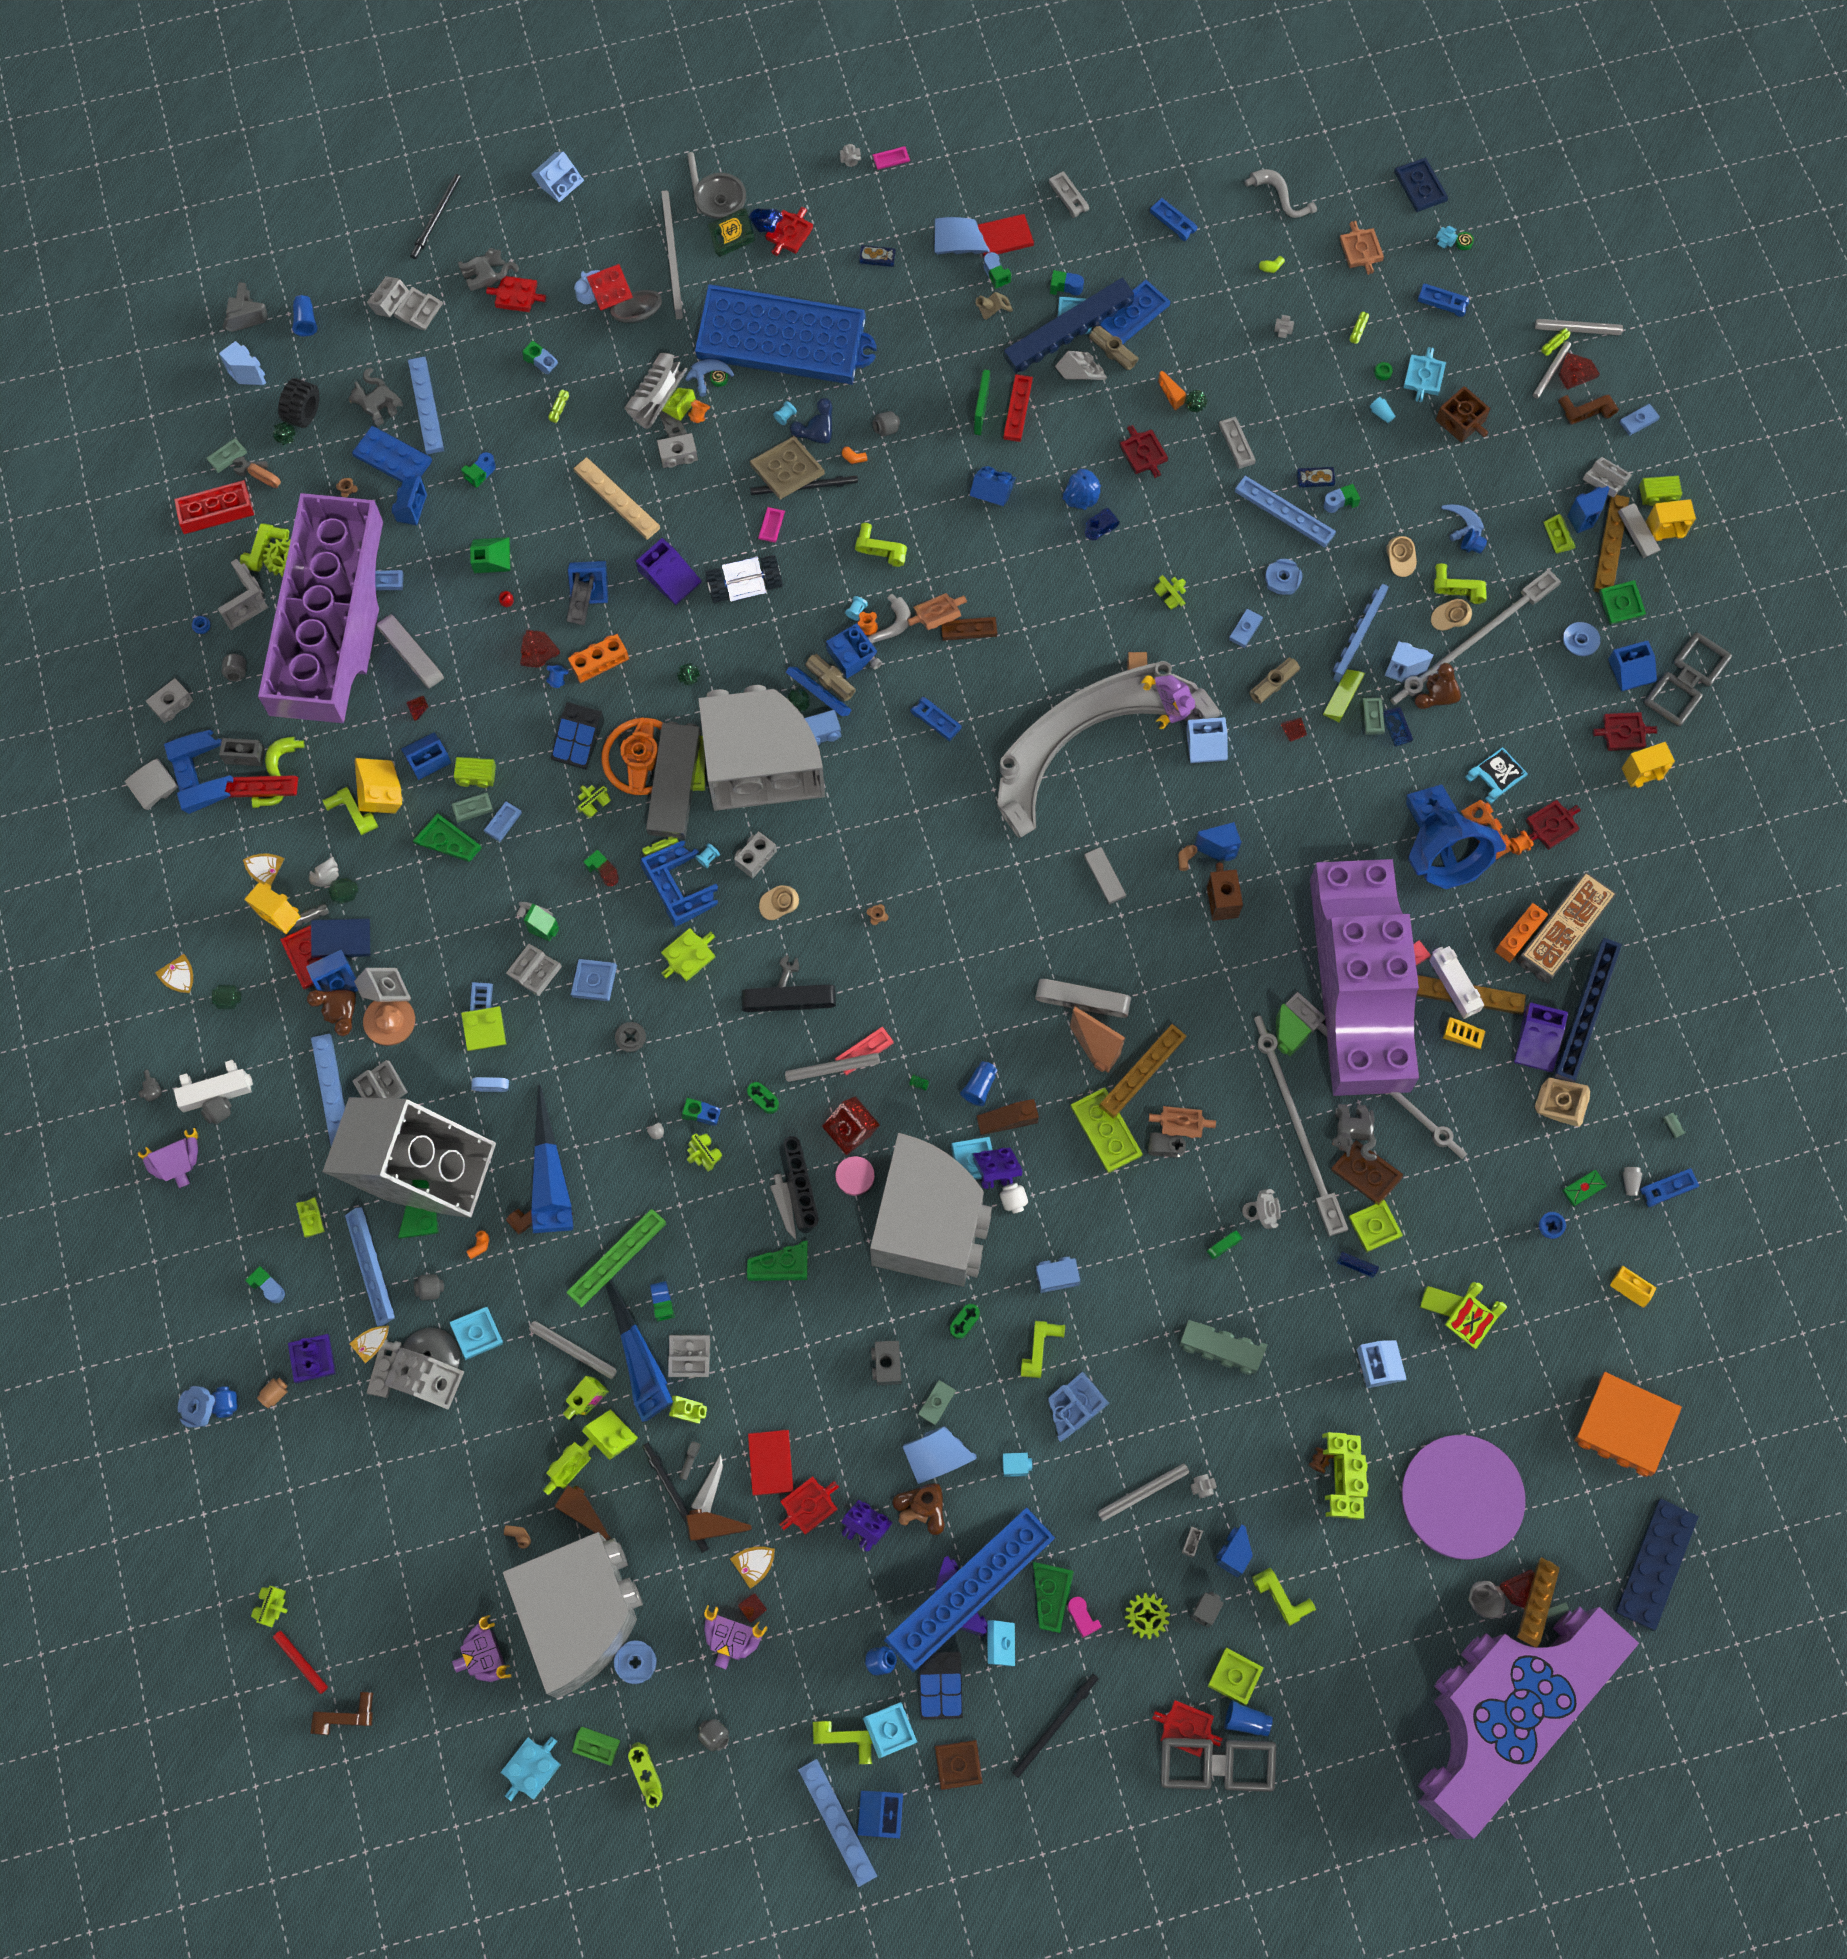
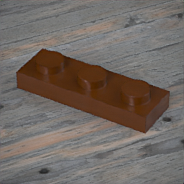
[941,617,997,641]

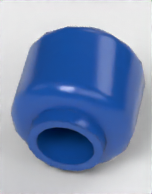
[211,1387,237,1418]
[865,1646,897,1676]

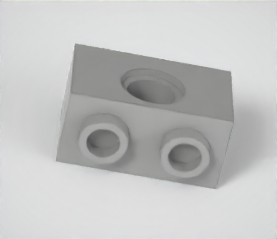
[657,433,698,468]
[146,678,193,723]

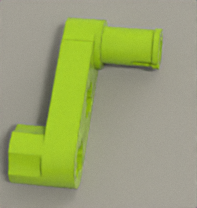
[240,523,289,572]
[855,523,907,567]
[1434,563,1486,604]
[322,787,378,835]
[1021,1321,1065,1378]
[1252,1568,1316,1626]
[813,1721,873,1764]
[628,1742,663,1808]

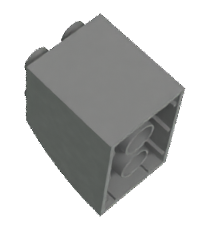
[699,685,825,811]
[323,1097,496,1218]
[870,1133,992,1287]
[503,1532,643,1698]

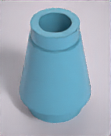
[1370,397,1396,424]

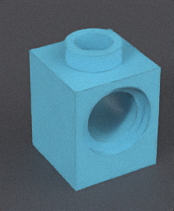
[1002,1453,1032,1477]

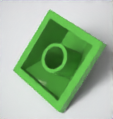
[1276,1003,1312,1057]

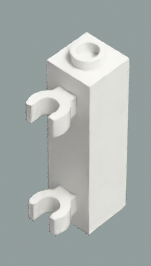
[1429,946,1484,1019]
[174,1060,253,1113]

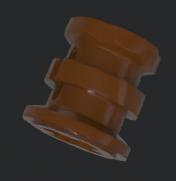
[1308,1447,1334,1474]

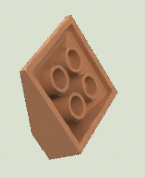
[1070,1007,1125,1073]

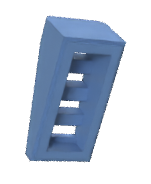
[470,982,493,1011]

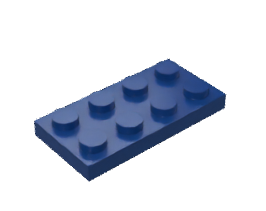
[1098,280,1171,345]
[352,426,432,483]

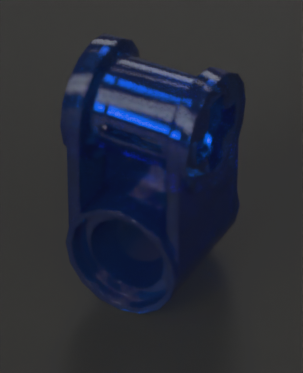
[749,208,783,233]
[1085,508,1120,540]

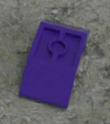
[935,1556,988,1637]

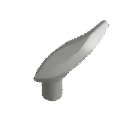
[516,902,553,918]

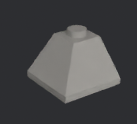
[354,968,411,1002]

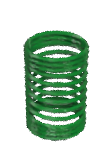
[909,1075,929,1091]

